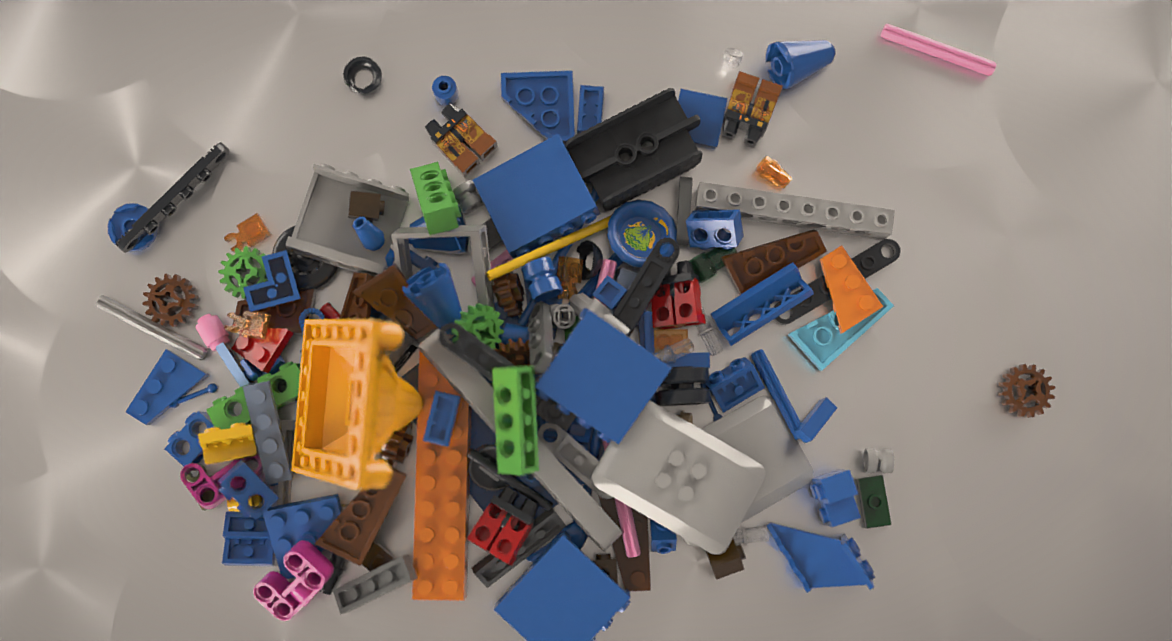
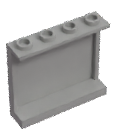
[285,164,409,277]

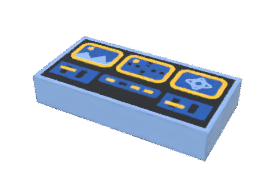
[216,342,255,387]

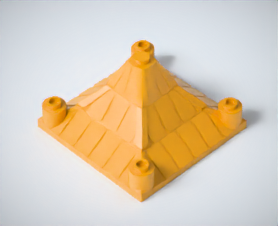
[291,319,423,489]

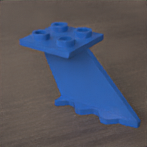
[766,522,875,593]

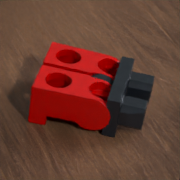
[651,260,706,330]
[467,486,539,566]

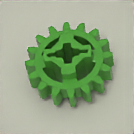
[218,246,268,300]
[452,303,504,349]

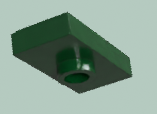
[857,475,892,529]

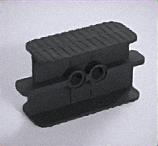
[565,88,703,211]

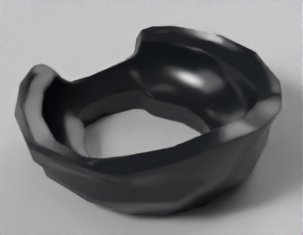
[343,57,382,94]
[574,240,603,281]

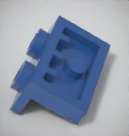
[705,357,765,413]

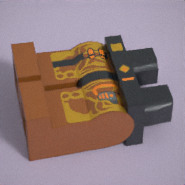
[723,71,783,146]
[425,104,498,178]

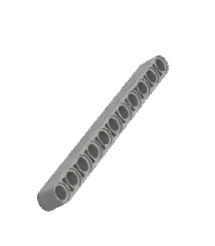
[418,329,623,551]

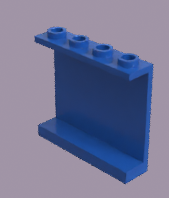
[473,134,601,259]
[534,307,672,444]
[494,530,631,641]

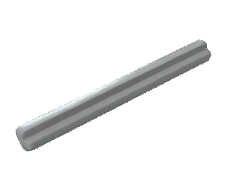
[96,295,207,360]

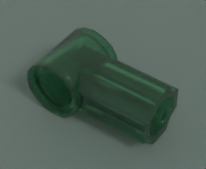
[689,247,737,284]

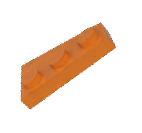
[820,245,883,334]

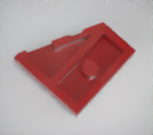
[231,328,294,373]

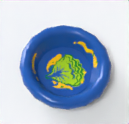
[607,199,677,268]

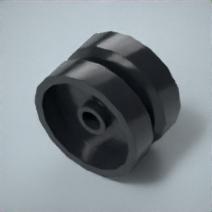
[655,366,711,406]

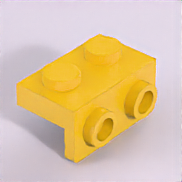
[198,423,257,465]

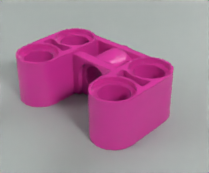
[180,454,263,509]
[253,540,334,621]

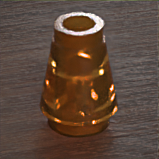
[755,155,792,189]

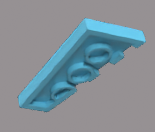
[788,288,894,371]

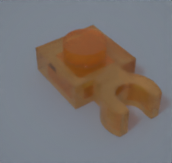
[224,213,272,253]
[557,256,583,300]
[224,311,271,340]

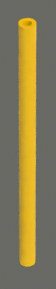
[486,215,612,281]

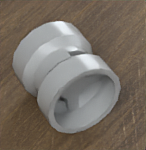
[453,180,484,214]
[549,304,576,329]
[863,449,894,473]

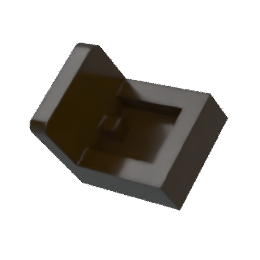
[362,539,395,572]

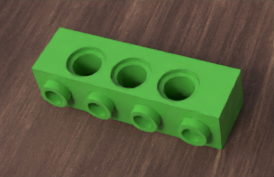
[410,162,461,236]
[206,361,301,430]
[493,366,539,475]

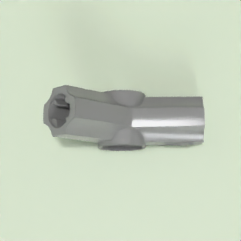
[569,293,631,337]

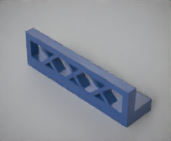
[710,262,814,346]

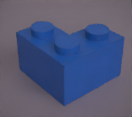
[243,250,300,312]
[810,469,861,527]

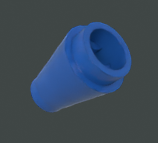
[353,217,385,251]

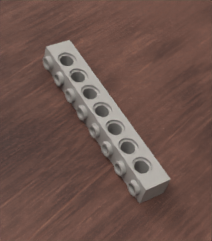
[694,182,895,239]

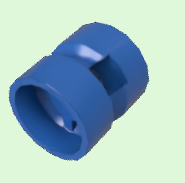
[521,257,563,303]

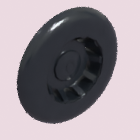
[272,226,338,290]

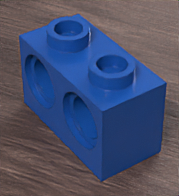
[686,209,744,250]
[164,411,214,467]
[218,459,279,520]

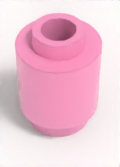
[195,313,230,352]

